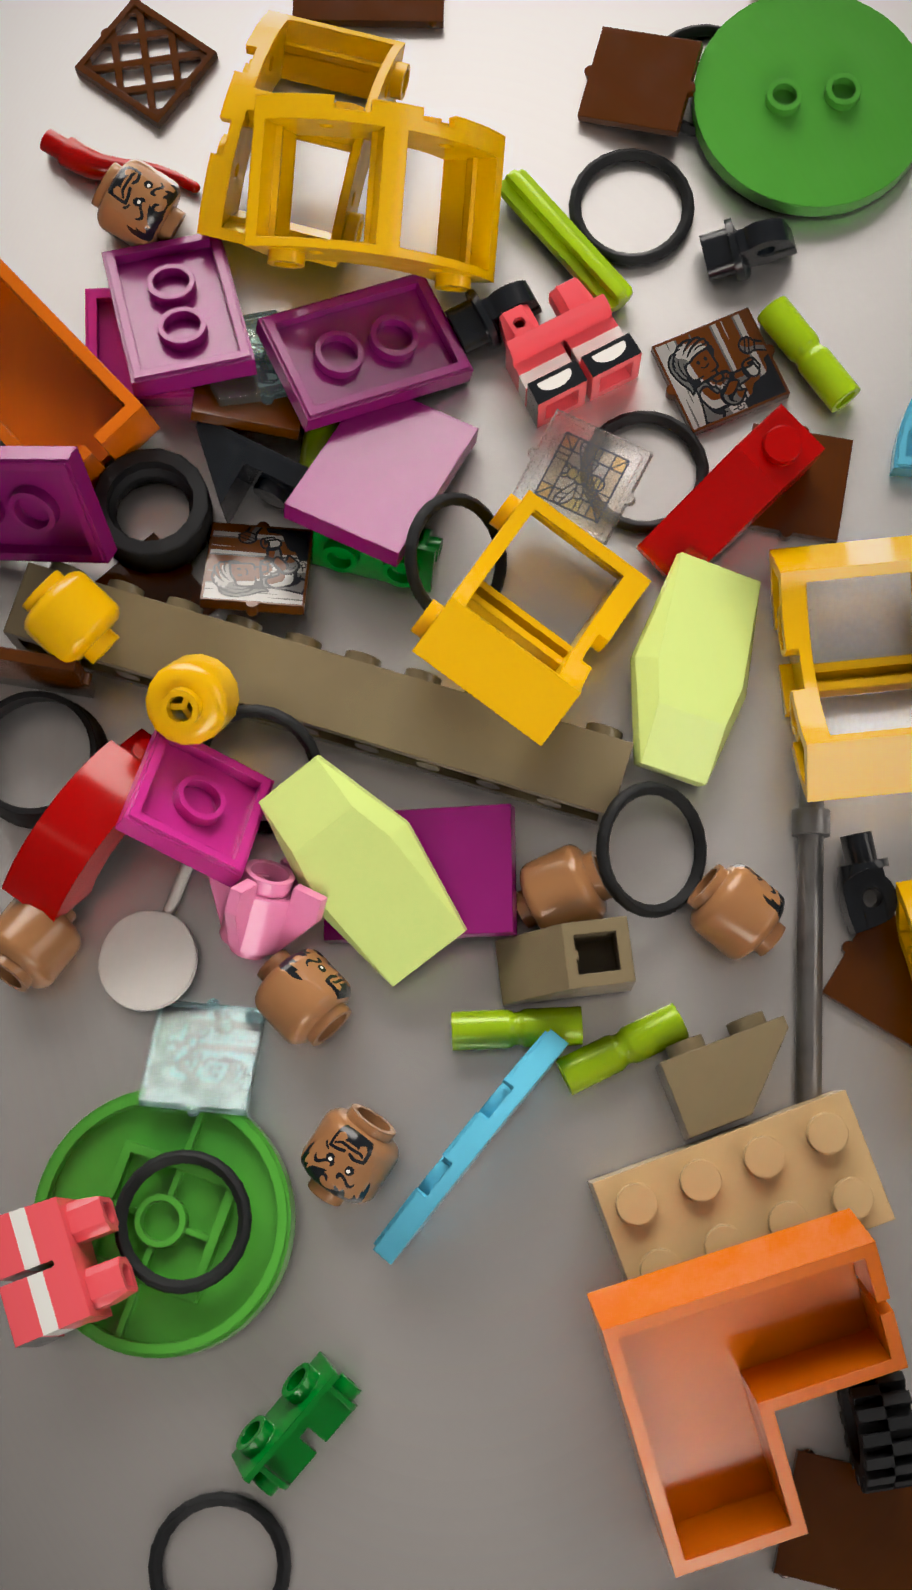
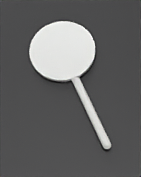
[98,863,198,1012]

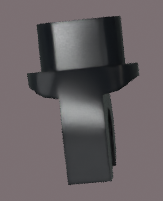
[699,218,797,281]
[444,280,542,354]
[837,831,897,934]

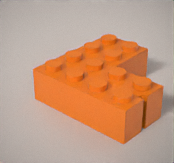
[0,259,160,488]
[587,1208,908,1578]

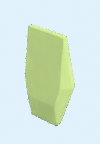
[630,552,761,787]
[258,755,467,987]

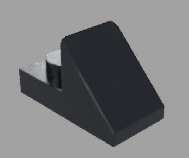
[196,422,308,523]

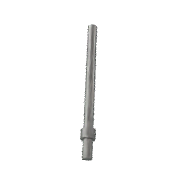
[792,780,830,1104]

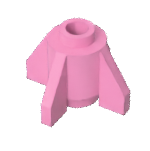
[208,858,328,960]

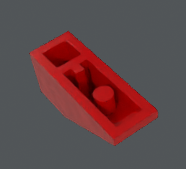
[636,404,825,579]

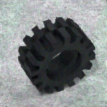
[837,1370,912,1494]

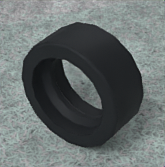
[94,448,213,574]

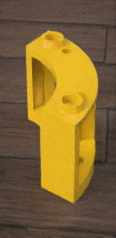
[197,10,410,268]
[244,93,506,293]
[410,490,652,746]

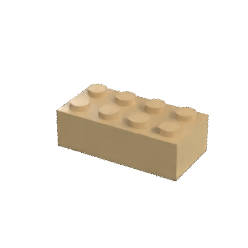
[587,1090,895,1281]

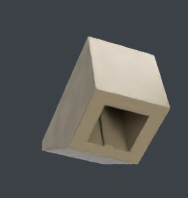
[495,916,636,1006]
[655,1011,789,1141]

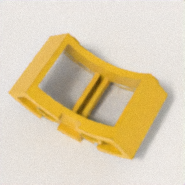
[769,535,912,802]

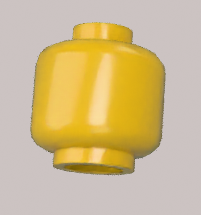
[22,570,120,665]
[145,654,239,745]

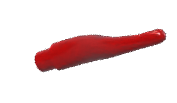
[40,129,201,193]

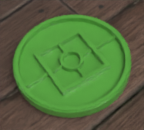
[691,0,912,217]
[34,1089,296,1358]

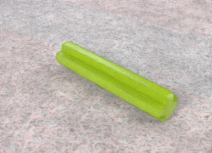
[501,169,633,312]

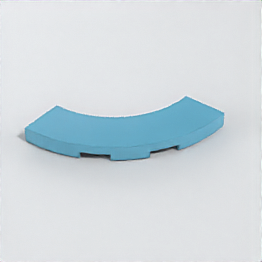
[373,1029,569,1265]

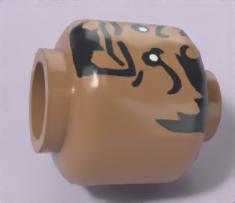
[92,159,186,247]
[687,863,786,960]
[255,949,352,1046]
[301,1103,399,1207]

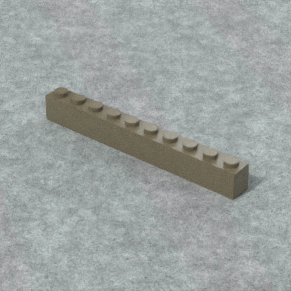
[3,562,634,825]

